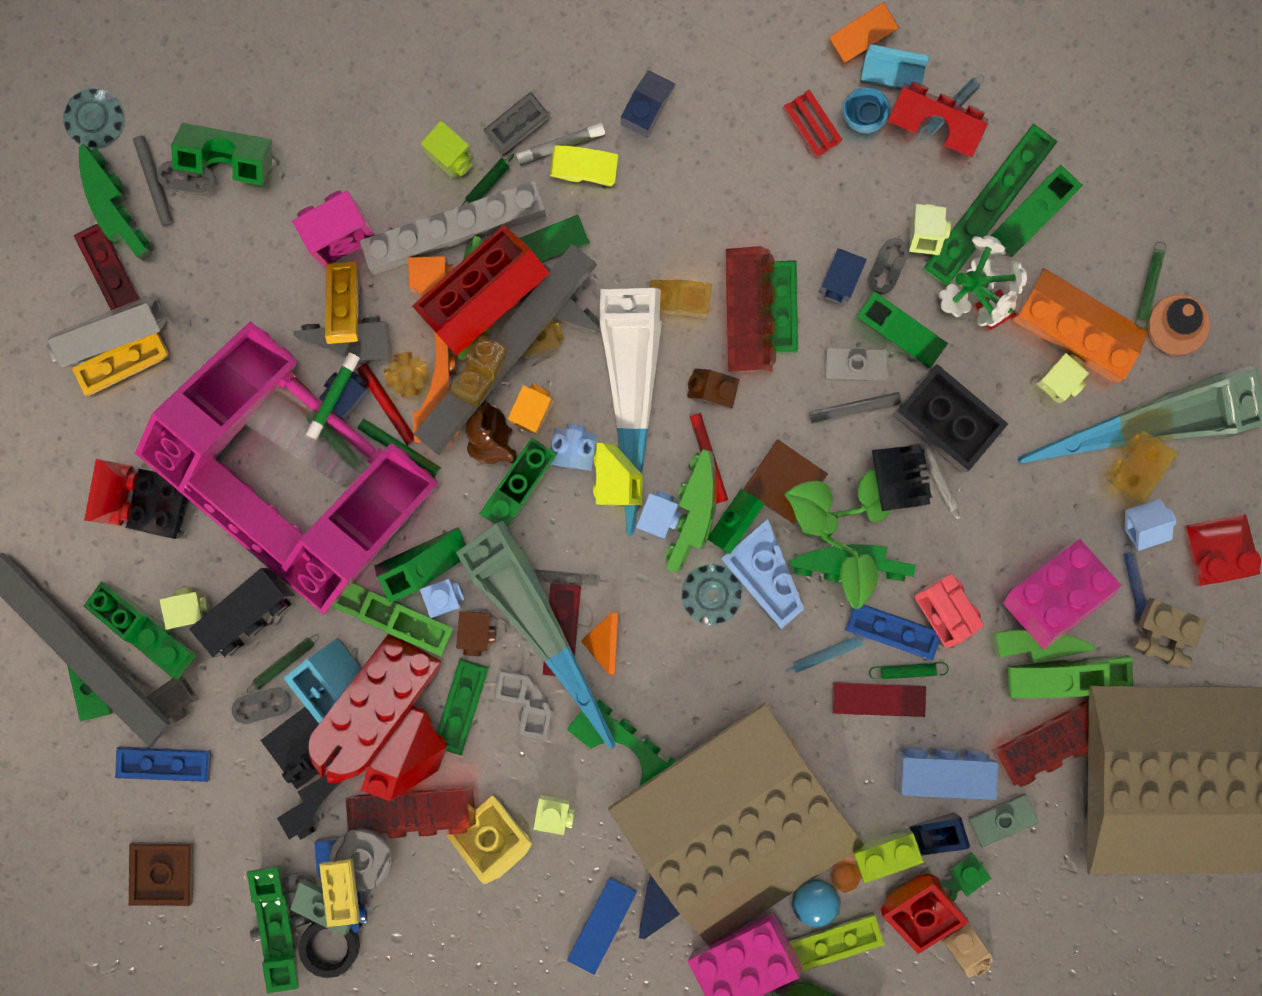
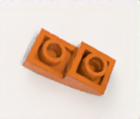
[829,2,900,63]

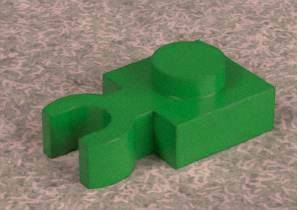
[940,852,992,901]

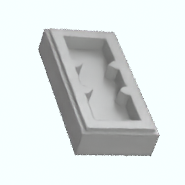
[825,348,888,381]

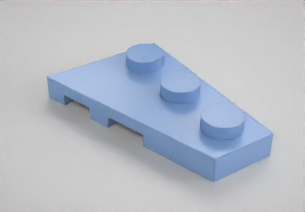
[721,519,804,629]

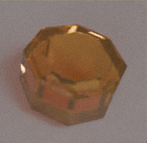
[829,860,861,893]

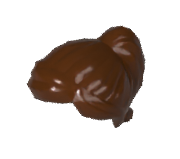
[466,400,516,464]

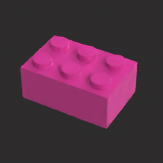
[292,190,375,268]
[1003,539,1122,650]
[687,912,803,996]

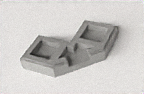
[493,669,554,741]

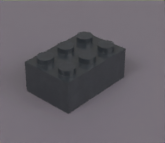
[893,364,1008,473]
[189,568,295,658]

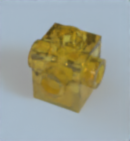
[383,352,429,397]

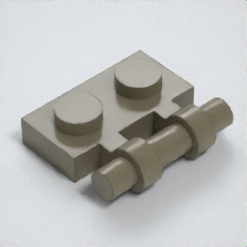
[1132,597,1207,668]

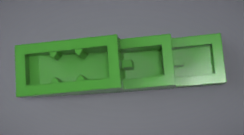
[331,583,453,656]

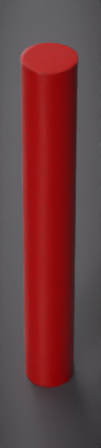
[357,363,414,446]
[689,413,728,504]

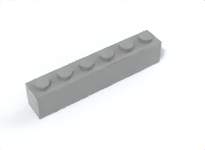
[360,181,546,275]

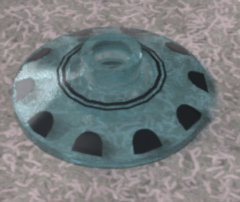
[63,88,125,149]
[681,564,742,625]

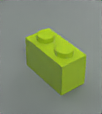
[420,120,474,180]
[852,829,924,883]

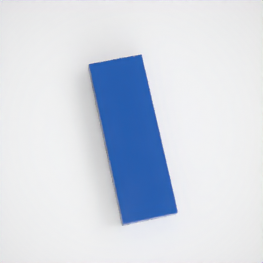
[845,605,940,661]
[115,746,211,782]
[567,877,637,975]

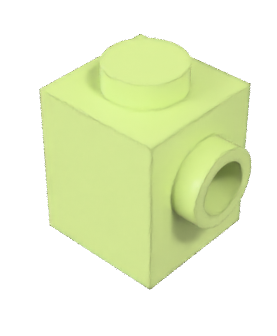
[909,204,951,255]
[1036,353,1089,403]
[160,587,211,629]
[533,795,575,835]

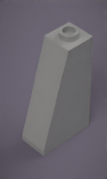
[46,293,167,368]

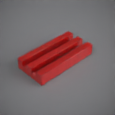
[783,89,843,158]

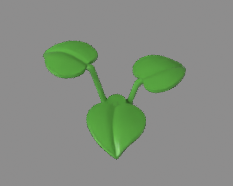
[784,470,892,610]

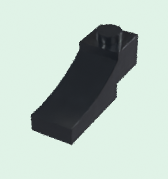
[277,774,343,840]

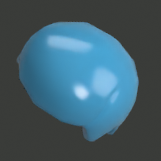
[843,87,890,134]
[792,880,841,927]

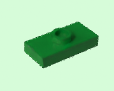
[708,489,765,554]
[67,665,113,722]

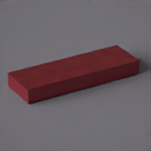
[73,223,140,310]
[542,583,581,676]
[832,682,926,717]

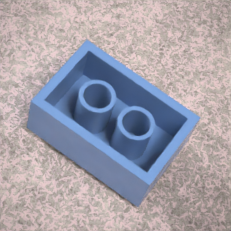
[894,747,998,800]

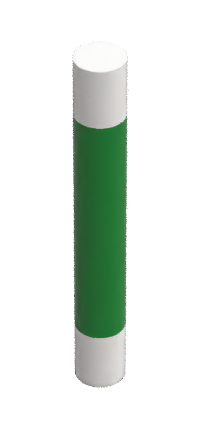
[306,352,360,440]

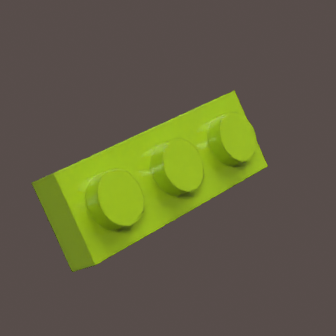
[789,913,885,972]

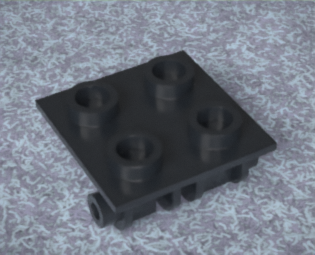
[872,443,933,511]
[125,468,187,539]
[260,707,335,789]

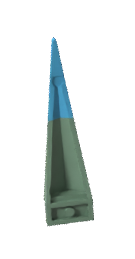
[1017,365,1262,463]
[456,521,616,749]

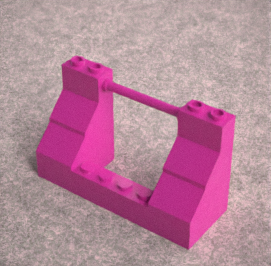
[135,321,438,615]

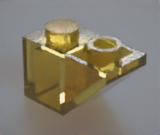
[650,280,712,319]

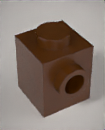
[456,611,496,656]

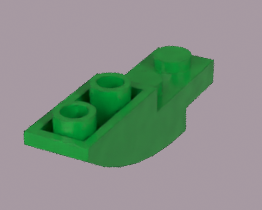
[79,144,153,261]
[788,544,916,582]
[83,581,196,680]

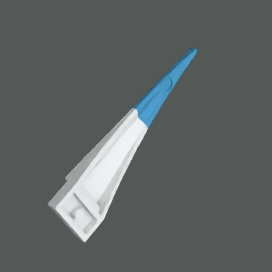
[599,288,662,536]

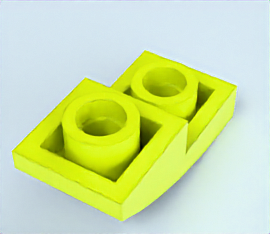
[550,145,618,186]

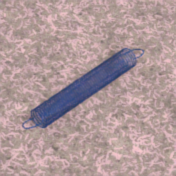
[1123,544,1147,633]

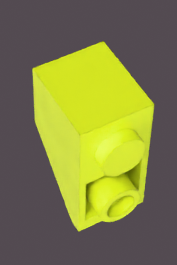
[593,443,643,506]

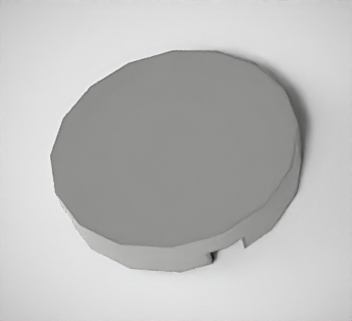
[329,828,393,892]

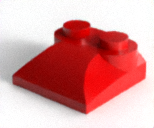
[84,459,138,526]
[1185,514,1261,586]
[881,874,969,954]

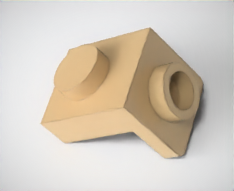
[943,923,994,978]

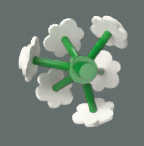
[939,236,1027,326]

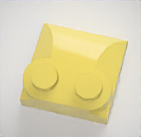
[447,795,532,884]

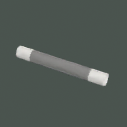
[516,123,605,165]

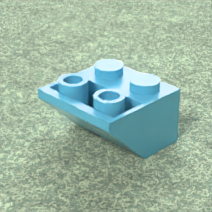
[283,638,362,724]

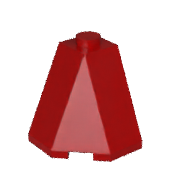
[361,706,447,801]

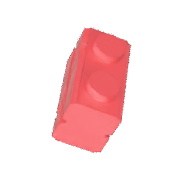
[914,573,984,648]

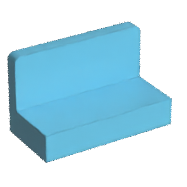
[860,44,930,91]

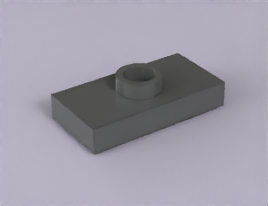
[483,92,550,155]

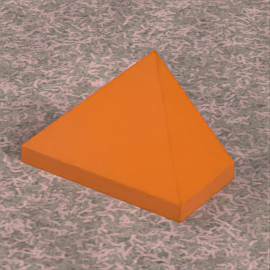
[581,612,618,675]

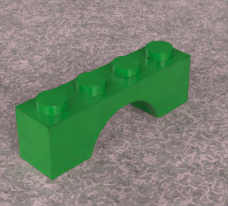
[567,699,677,786]

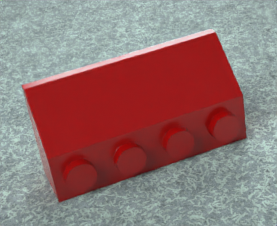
[412,224,549,356]

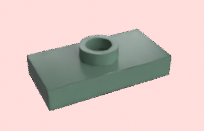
[969,794,1039,848]
[290,879,351,936]

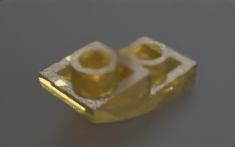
[450,336,508,407]

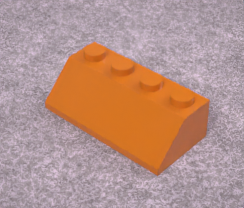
[1012,268,1148,384]

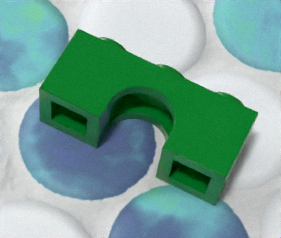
[171,123,272,186]

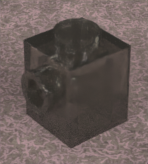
[147,675,200,723]

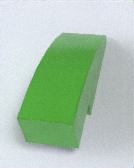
[990,629,1094,663]

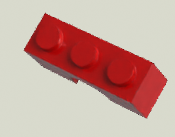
[888,81,988,157]

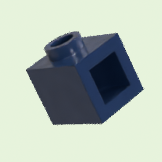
[319,371,370,420]

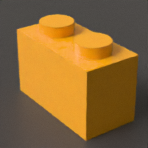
[508,383,554,436]

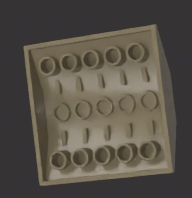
[1087,686,1262,875]
[608,703,864,945]

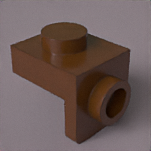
[687,368,740,409]

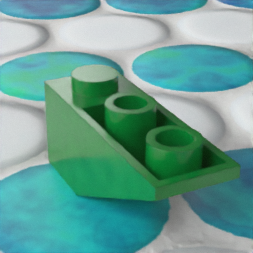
[990,164,1083,257]
[855,291,948,368]
[479,437,557,530]
[374,527,466,603]

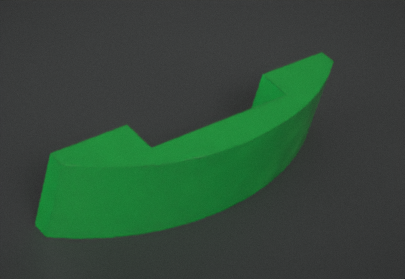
[247,866,299,994]

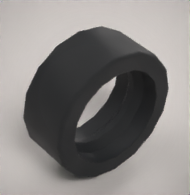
[298,922,360,978]

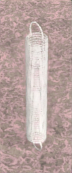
[917,437,960,519]

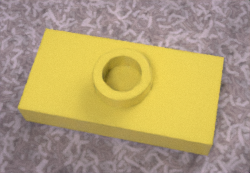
[319,859,360,927]

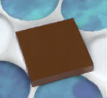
[743,439,828,524]
[128,842,193,906]

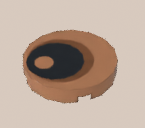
[1147,295,1210,356]

